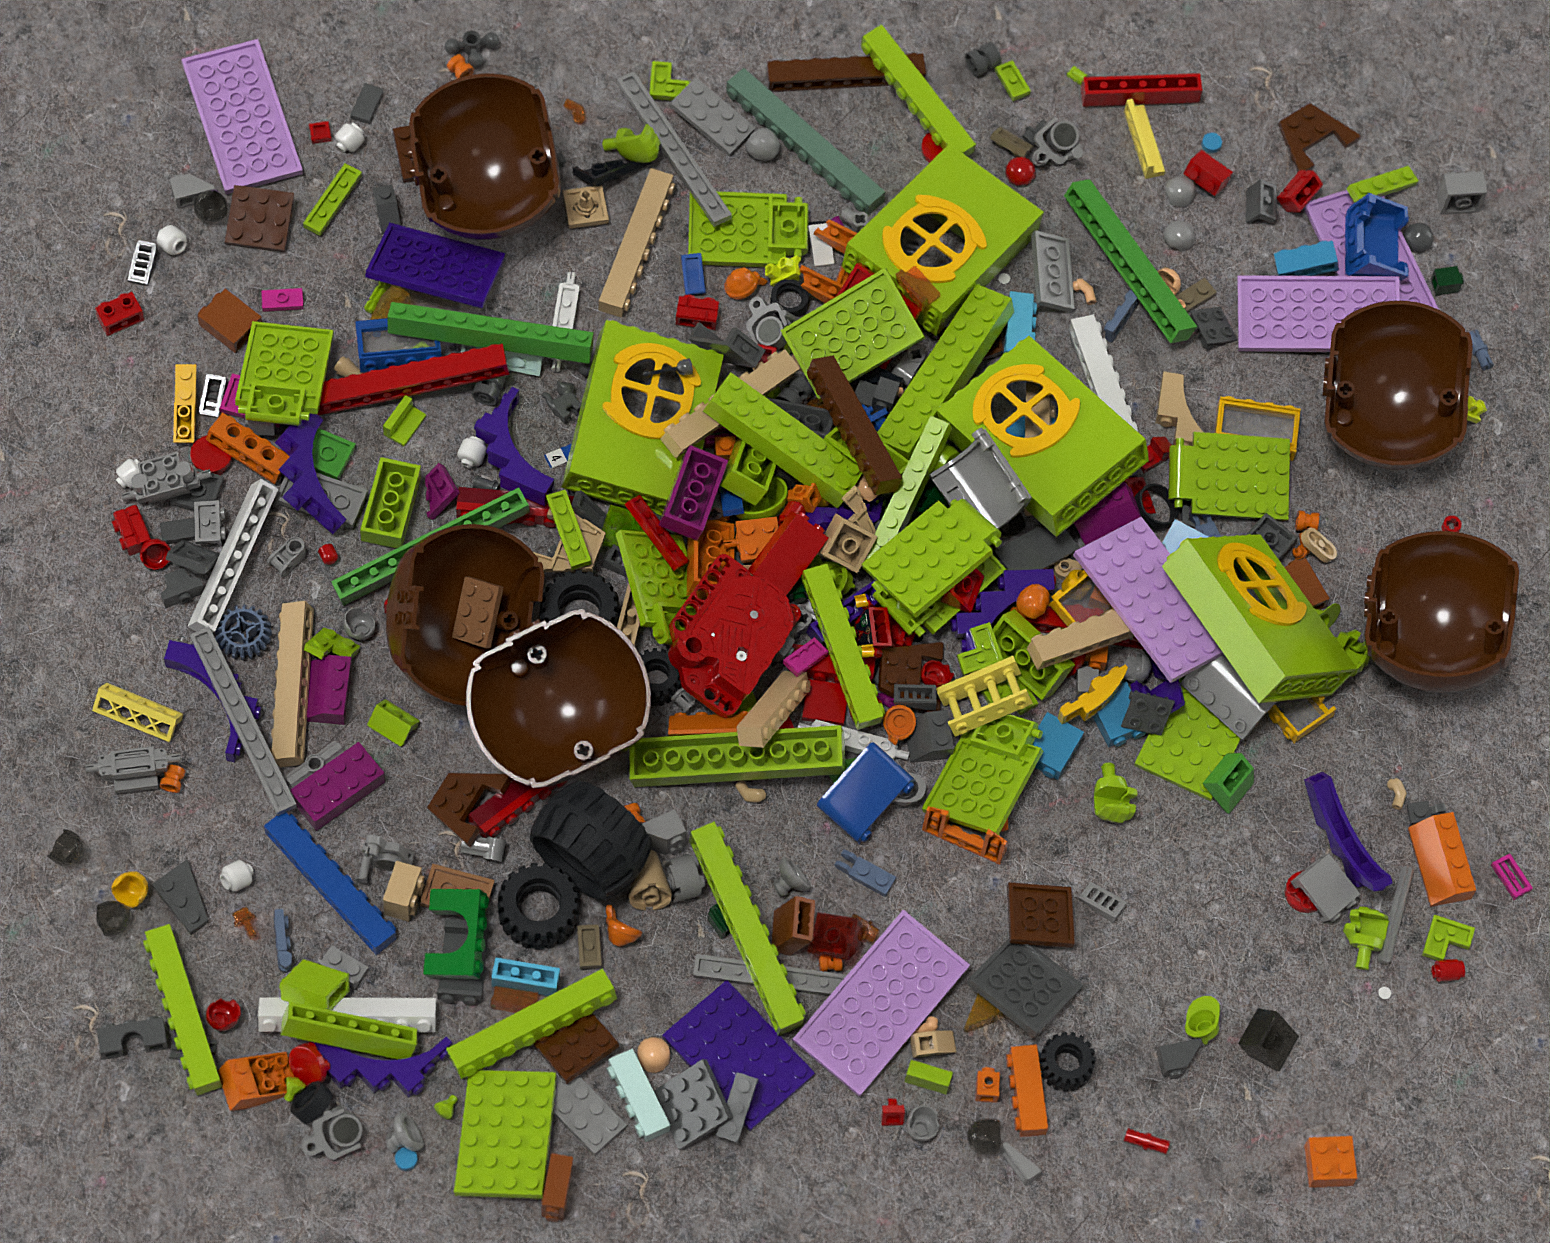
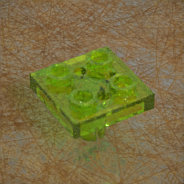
[602,505,644,547]

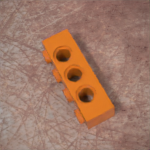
[206,412,290,484]

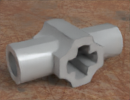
[840,207,869,233]

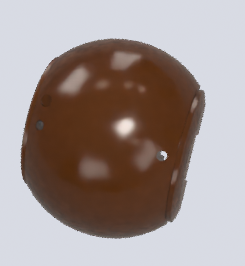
[408,73,561,240]
[1322,300,1473,470]
[386,524,544,706]
[1364,531,1519,693]
[466,610,651,788]

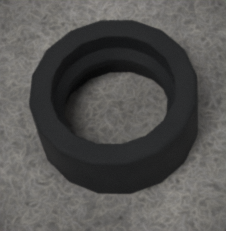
[770,279,809,317]
[291,1081,332,1124]

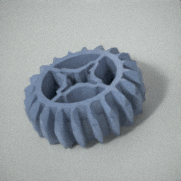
[215,604,272,660]

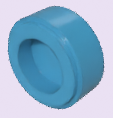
[1202,133,1222,153]
[395,1147,417,1171]

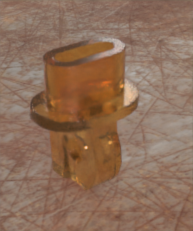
[232,907,256,939]
[848,914,879,943]

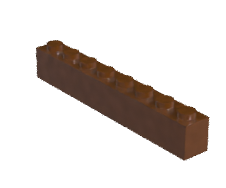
[766,53,926,92]
[807,355,902,495]

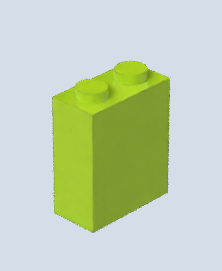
[279,959,349,1010]

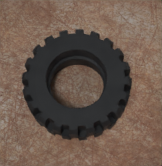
[540,570,620,627]
[497,863,580,950]

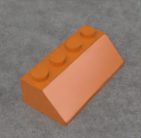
[687,519,734,599]
[668,711,749,736]
[1408,812,1476,907]

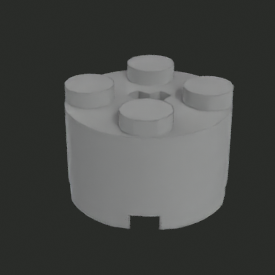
[662,854,705,903]

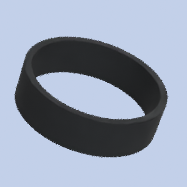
[1135,483,1179,530]

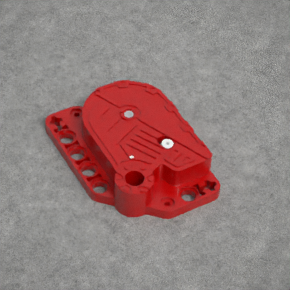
[668,554,801,718]

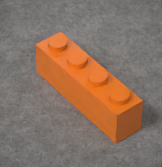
[1006,1045,1048,1137]

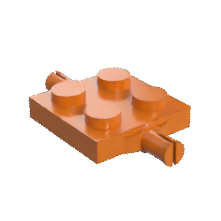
[723,517,779,563]

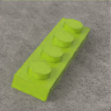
[303,163,362,236]
[1346,165,1419,202]
[546,489,592,570]

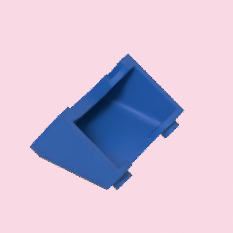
[1345,193,1409,281]
[817,742,916,844]

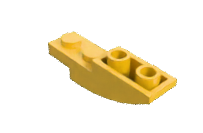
[173,364,197,443]
[1057,664,1128,724]

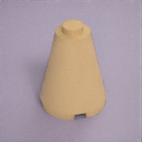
[629,850,672,910]

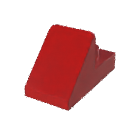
[1140,437,1172,473]

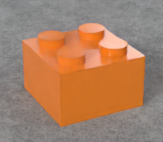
[1304,1136,1357,1188]

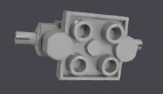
[121,452,212,504]
[85,746,181,794]

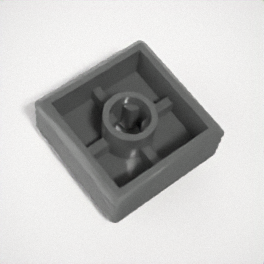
[1246,513,1298,561]

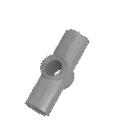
[283,741,344,789]

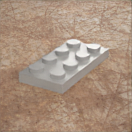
[670,77,756,157]
[1031,230,1075,313]
[275,473,368,528]
[553,1073,627,1156]

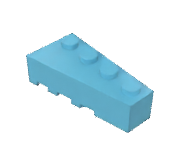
[1004,291,1037,353]

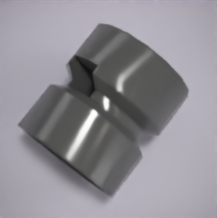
[965,42,1001,76]
[472,376,506,406]
[776,376,813,405]

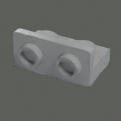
[194,500,226,546]
[317,945,369,991]

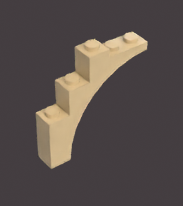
[1155,372,1203,446]

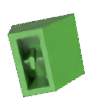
[1202,753,1254,814]

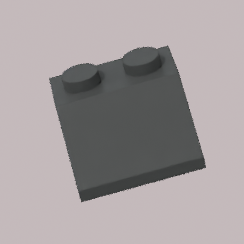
[906,710,954,763]

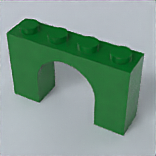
[423,889,489,979]

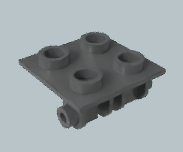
[1189,307,1238,351]
[1121,690,1175,735]

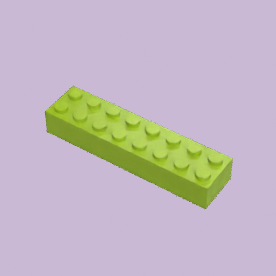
[703,372,862,508]

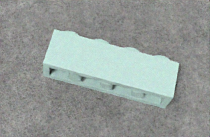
[606,1048,670,1142]

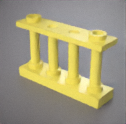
[936,656,1033,737]

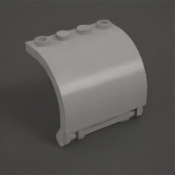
[929,428,1032,529]
[1180,655,1278,740]

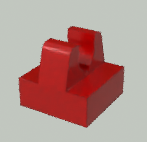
[881,1098,905,1126]

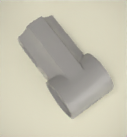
[461,836,506,862]

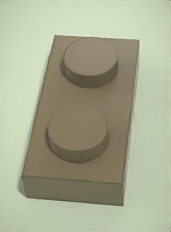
[990,127,1033,157]
[1175,278,1217,313]
[577,924,602,969]

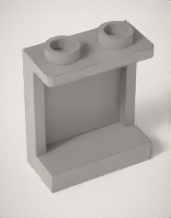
[1291,853,1360,922]

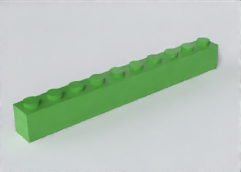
[1064,179,1197,343]
[387,302,594,364]
[331,488,530,606]

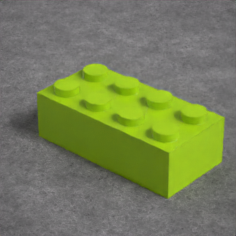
[720,437,776,506]
[360,457,422,548]
[993,609,1075,700]

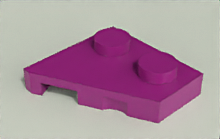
[425,463,460,520]

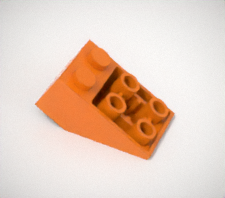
[218,1052,295,1111]

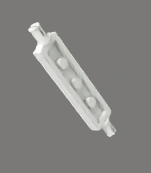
[550,272,580,372]
[798,719,910,760]

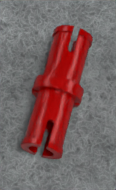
[1124,1128,1170,1154]

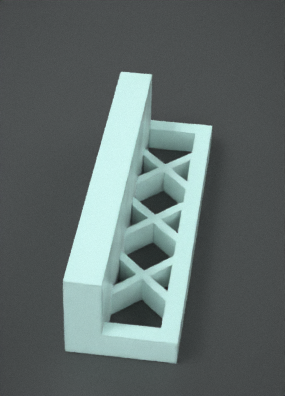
[461,344,544,376]

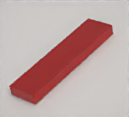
[624,495,689,571]

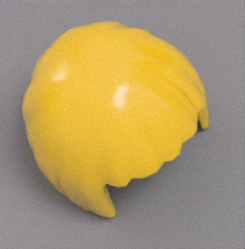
[111,871,148,908]

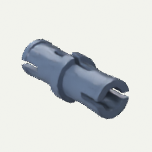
[1469,330,1494,371]

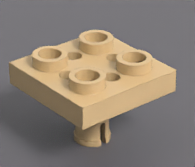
[563,185,609,229]

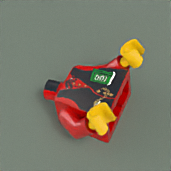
[854,594,892,659]

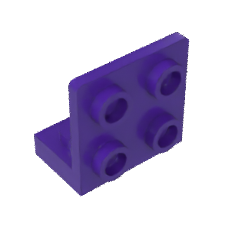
[1130,679,1185,714]

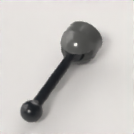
[643,358,693,378]

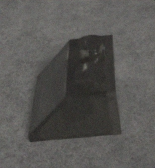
[1238,1008,1299,1072]

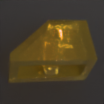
[370,285,411,333]
[964,993,1003,1033]

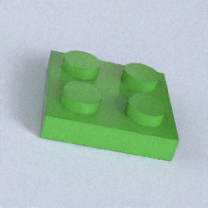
[312,428,356,480]

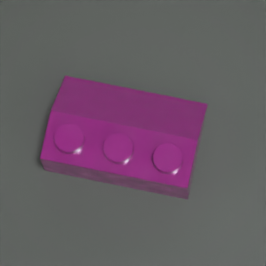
[1074,482,1141,545]
[307,655,352,725]

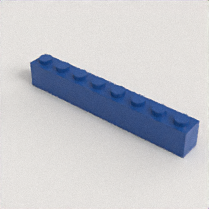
[264,812,396,955]

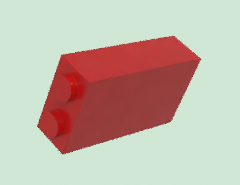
[748,511,829,596]

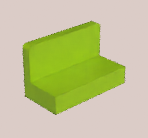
[383,395,426,446]
[367,699,420,746]
[904,1060,953,1095]

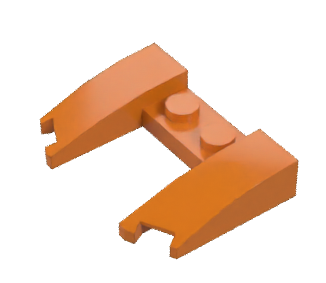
[799,219,857,303]
[922,806,1008,865]

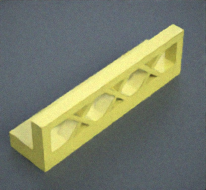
[1124,99,1165,179]
[92,683,183,742]

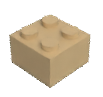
[819,513,877,573]
[383,861,425,922]

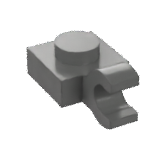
[1406,801,1446,826]

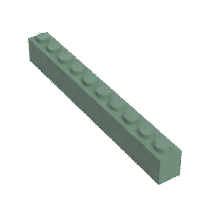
[726,68,885,215]

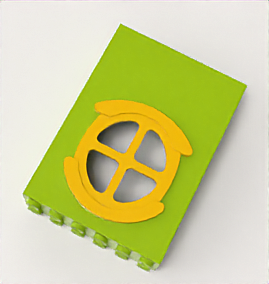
[841,144,1044,336]
[561,320,724,516]
[937,336,1149,537]
[1162,534,1358,703]

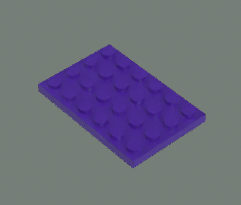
[365,223,505,308]
[662,980,815,1131]

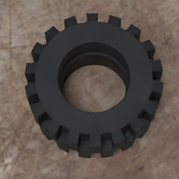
[639,648,682,706]
[1039,1032,1096,1092]

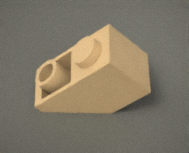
[910,1031,956,1058]

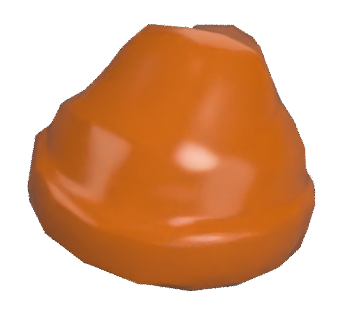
[724,267,768,300]
[1010,584,1050,619]
[883,705,916,745]
[606,905,642,947]

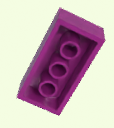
[659,445,728,541]
[290,742,385,831]

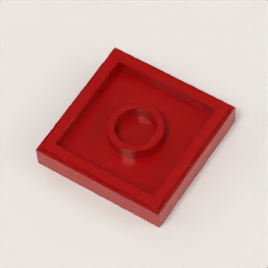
[802,679,847,726]

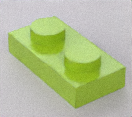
[995,60,1031,101]

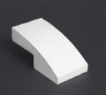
[808,223,834,268]

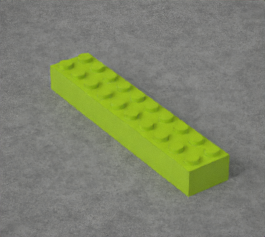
[877,284,1014,460]
[630,725,845,787]
[689,821,806,1036]

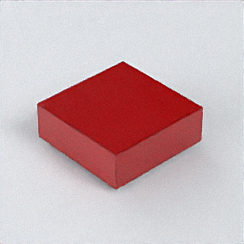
[309,121,332,144]

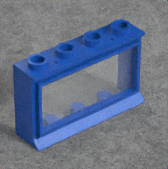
[355,318,442,373]

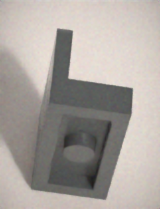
[1246,179,1277,224]

